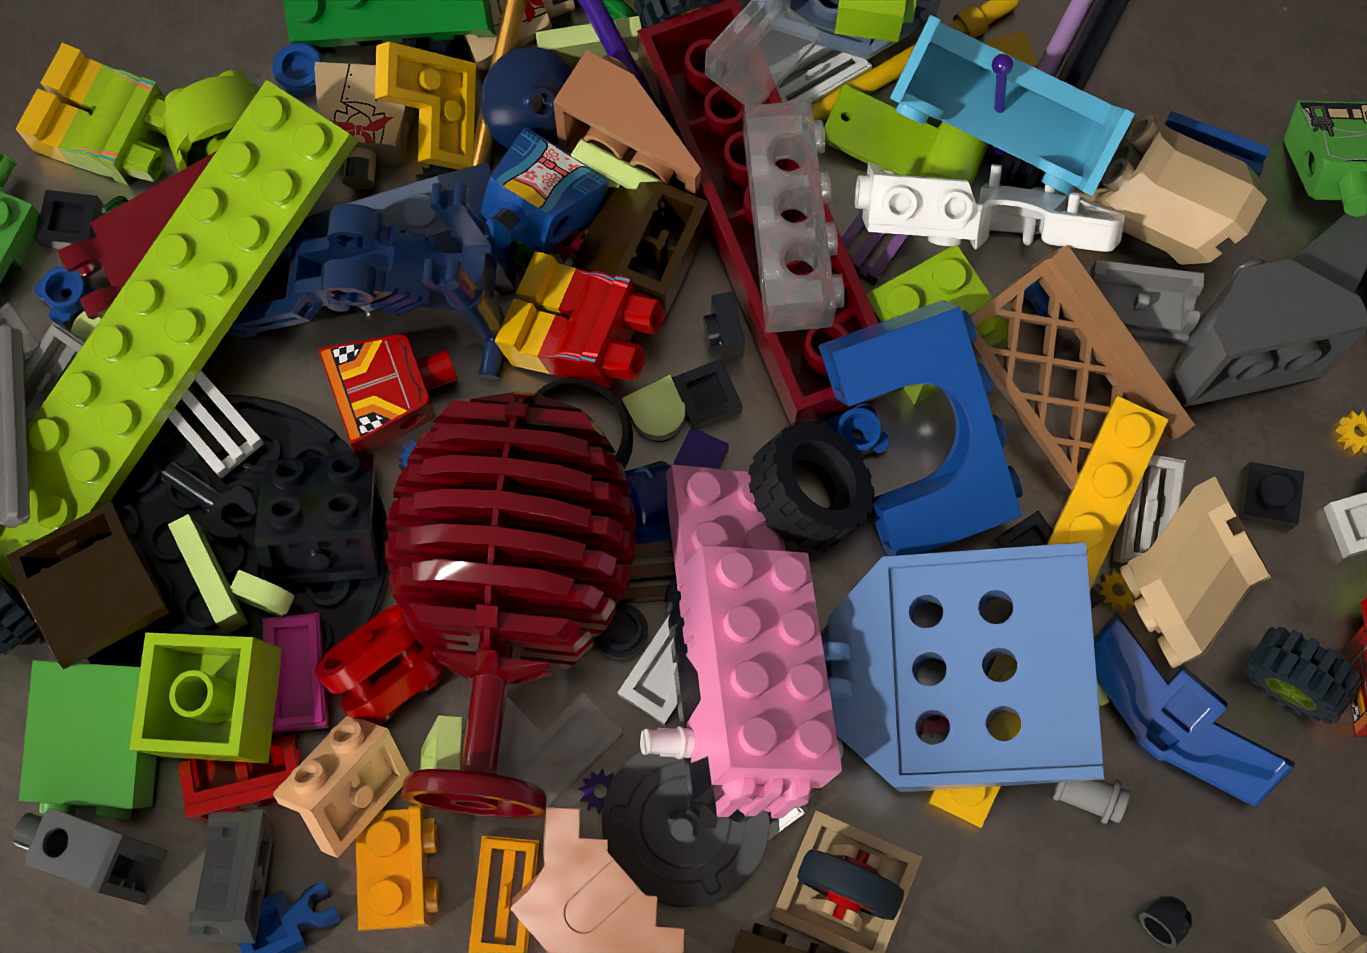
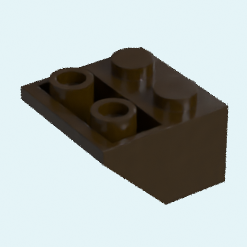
[571,181,709,318]
[6,501,169,670]

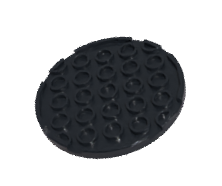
[87,395,390,667]

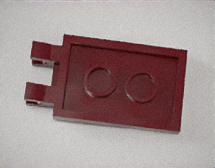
[57,151,217,320]

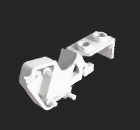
[855,162,1125,252]

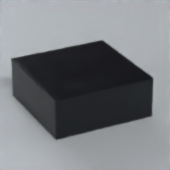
[35,190,104,249]
[672,358,743,430]

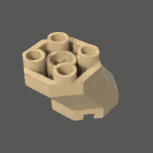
[1072,114,1267,265]
[1120,476,1272,668]

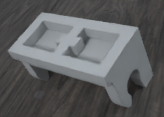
[1088,260,1204,344]

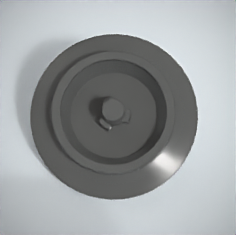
[602,751,770,907]

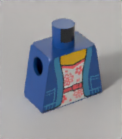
[481,127,609,252]

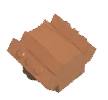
[510,807,685,953]

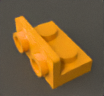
[356,805,440,931]

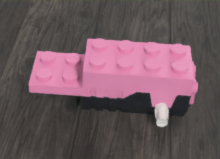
[640,465,843,823]

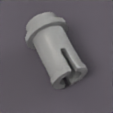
[1052,779,1131,824]

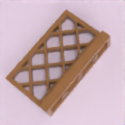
[970,245,1195,490]

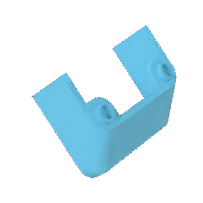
[890,15,1135,196]

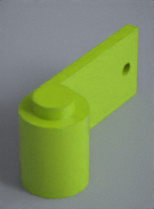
[818,84,989,188]

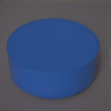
[272,43,324,98]

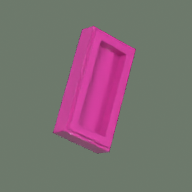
[262,613,329,734]

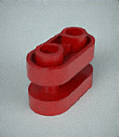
[315,604,445,725]

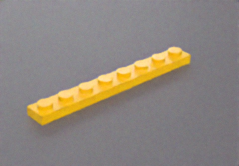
[927,396,1169,828]

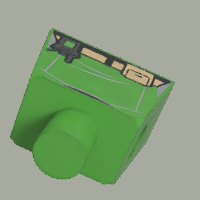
[1284,101,1367,217]

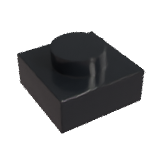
[703,291,745,363]
[1238,462,1305,529]

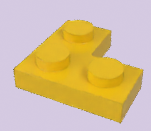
[375,41,476,170]

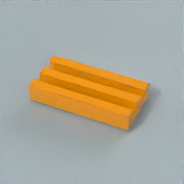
[468,836,540,953]

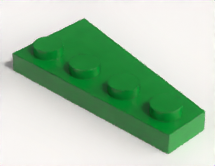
[283,0,496,48]

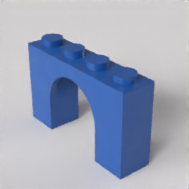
[818,300,1023,556]

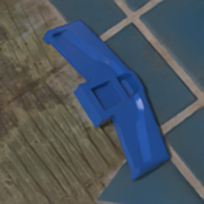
[1094,611,1295,807]

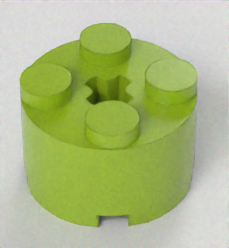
[163,70,260,172]

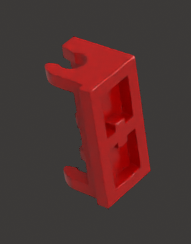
[178,733,304,823]

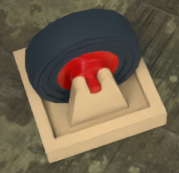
[770,810,923,953]

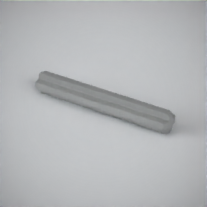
[0,324,30,528]

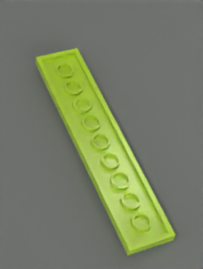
[0,79,358,589]

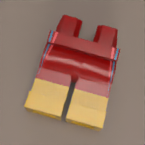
[495,251,665,389]

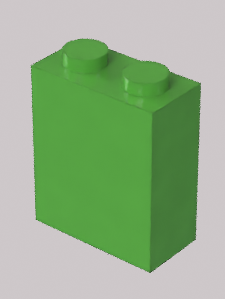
[19,660,157,819]

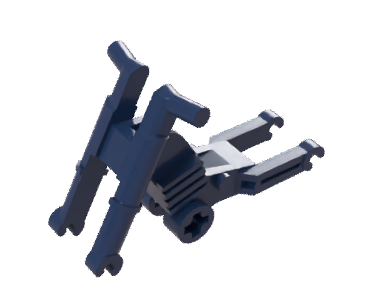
[228,183,515,380]

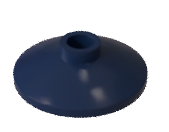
[480,47,572,149]

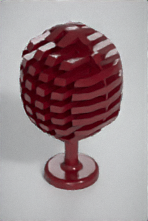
[385,392,636,819]

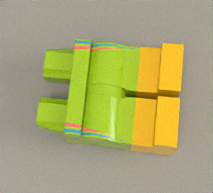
[16,43,166,186]

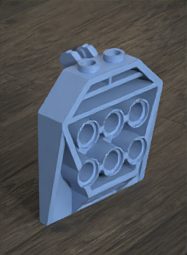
[821,542,1104,792]

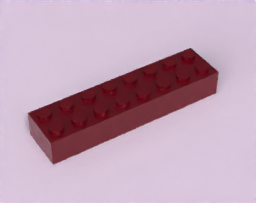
[637,0,894,424]

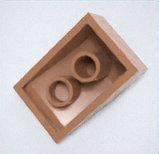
[553,50,701,198]

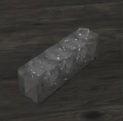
[743,100,844,333]

